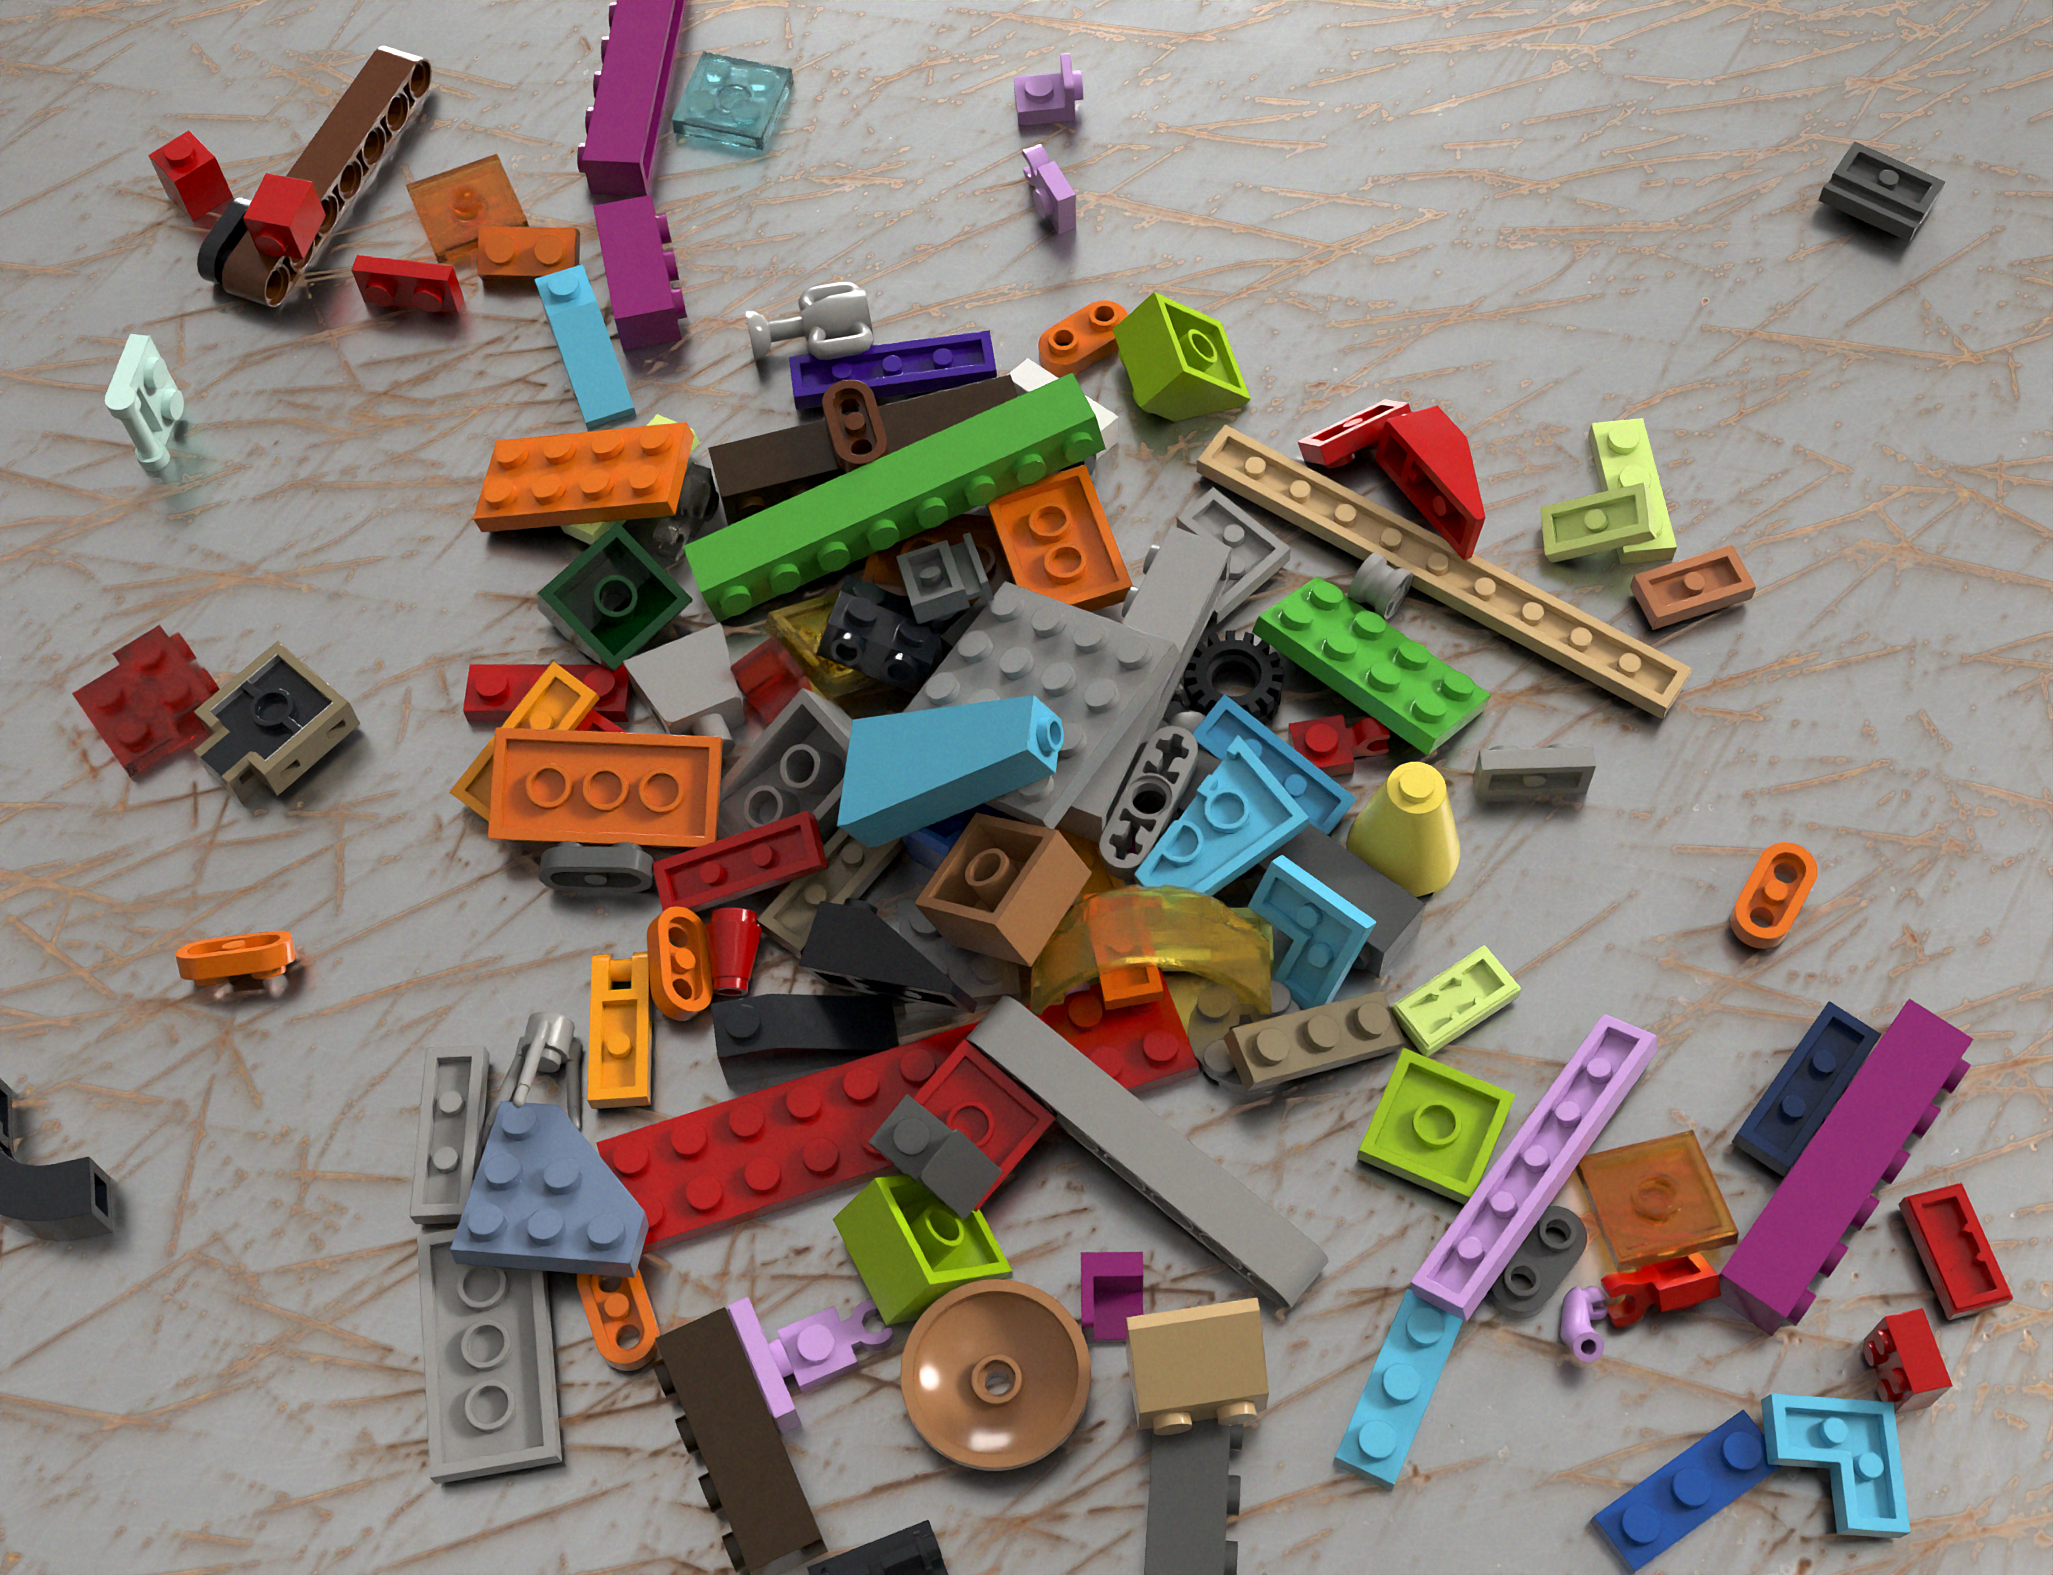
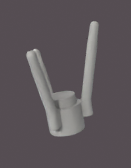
[482,1012,583,1149]

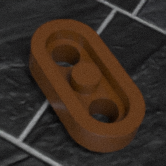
[822,380,889,473]

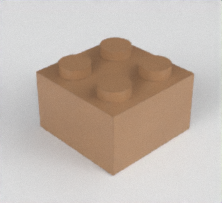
[914,812,1092,967]

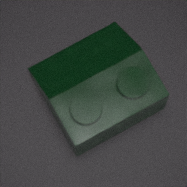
[537,522,693,673]

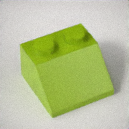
[1112,292,1251,422]
[833,1175,1013,1325]

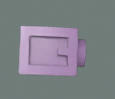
[1014,53,1083,126]

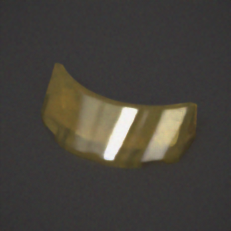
[1030,884,1272,1015]

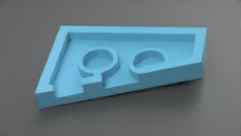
[1134,735,1309,925]

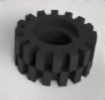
[1183,630,1284,726]

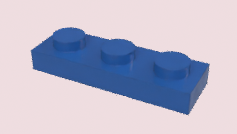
[1589,1409,1783,1575]

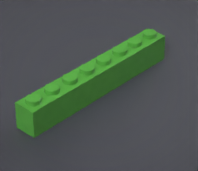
[683,372,1106,623]

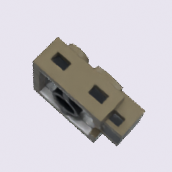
[193,641,360,803]

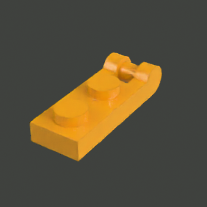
[587,951,652,1109]

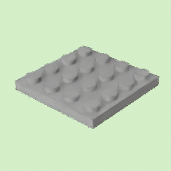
[903,581,1182,829]

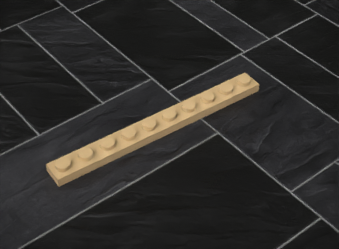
[1196,425,1692,720]

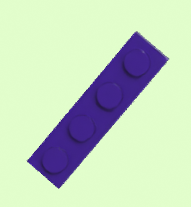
[789,330,997,409]

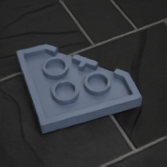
[450,1101,649,1278]

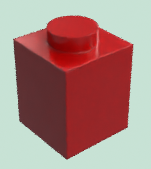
[148,130,233,221]
[243,173,326,260]

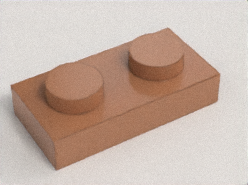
[1630,545,1756,630]

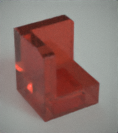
[730,635,813,726]

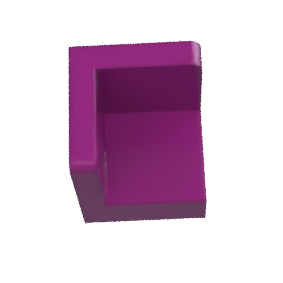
[1081,1252,1144,1344]

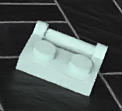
[104,334,184,472]

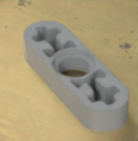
[1099,726,1198,880]

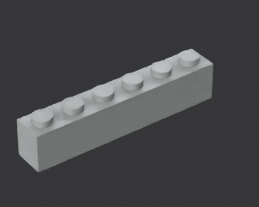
[1056,526,1232,843]

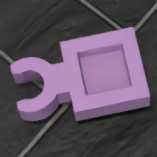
[1022,144,1076,234]
[777,1299,895,1393]

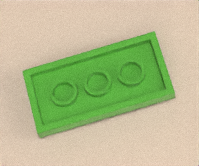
[1252,576,1491,755]

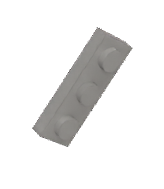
[409,1045,490,1224]

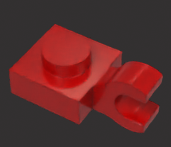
[1288,714,1390,777]
[1600,1246,1721,1327]

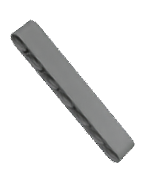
[965,995,1329,1310]

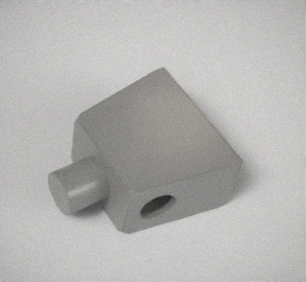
[623,623,746,757]

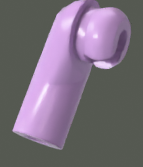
[1561,1286,1608,1362]

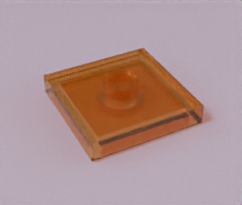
[406,154,529,264]
[1575,1130,1739,1272]

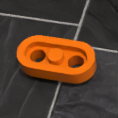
[1038,300,1128,377]
[1730,842,1818,949]
[647,906,713,1021]
[175,931,296,986]
[577,1268,660,1371]

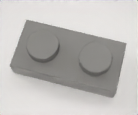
[1473,743,1596,797]

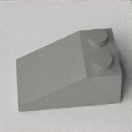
[717,688,852,844]

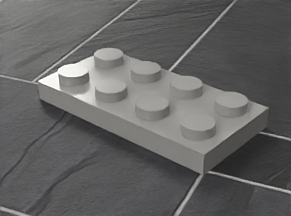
[417,1229,562,1484]

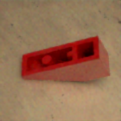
[1374,405,1486,560]

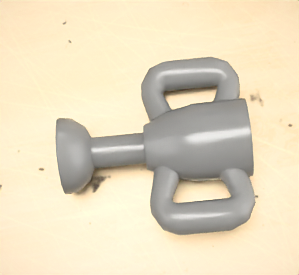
[745,282,874,361]

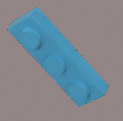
[1192,694,1357,835]

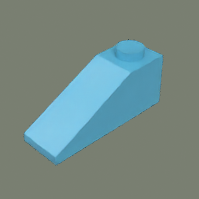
[535,264,636,429]

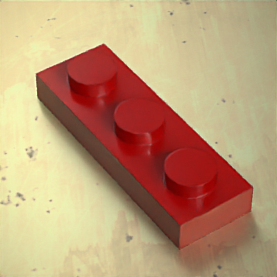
[463,664,632,722]
[652,811,828,913]

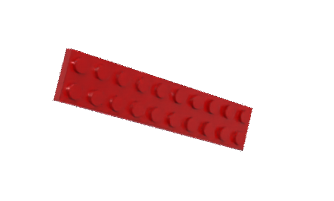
[596,967,1199,1255]

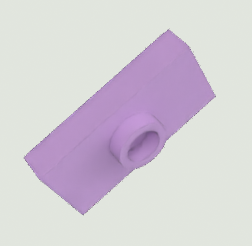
[727,1296,802,1434]

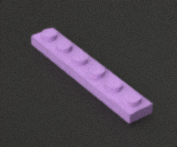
[1410,1014,1659,1322]

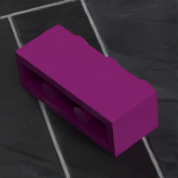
[593,195,687,351]

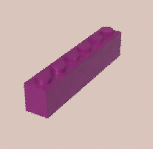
[577,0,687,196]
[1717,998,1974,1336]

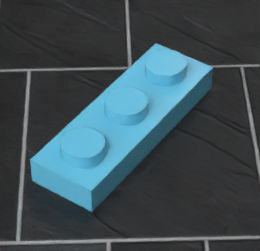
[1333,1288,1463,1491]

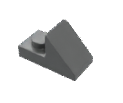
[868,1094,1003,1221]

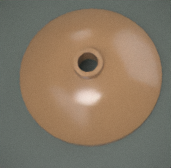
[900,1279,1091,1471]

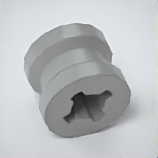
[1348,552,1414,620]

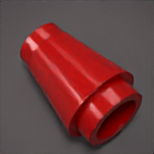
[705,908,763,996]

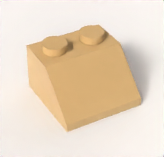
[1126,1298,1269,1435]

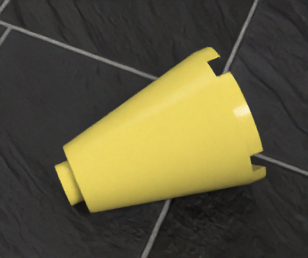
[1346,762,1460,897]

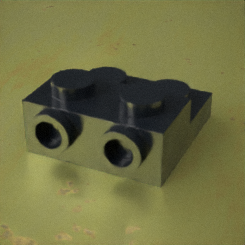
[816,575,945,695]

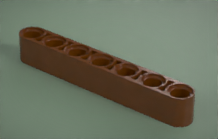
[222,46,432,308]

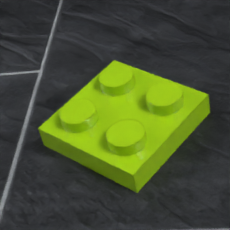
[1357,1048,1516,1205]

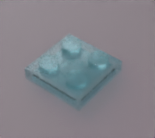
[671,51,794,151]

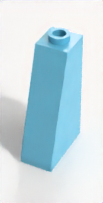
[837,695,1064,847]

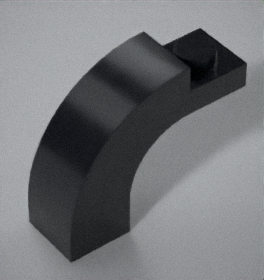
[0,1078,113,1241]

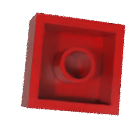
[1863,1308,1953,1414]

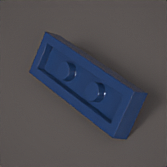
[1732,1001,1882,1177]

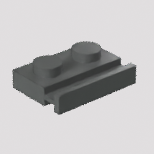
[1818,141,1945,242]
[896,532,994,624]

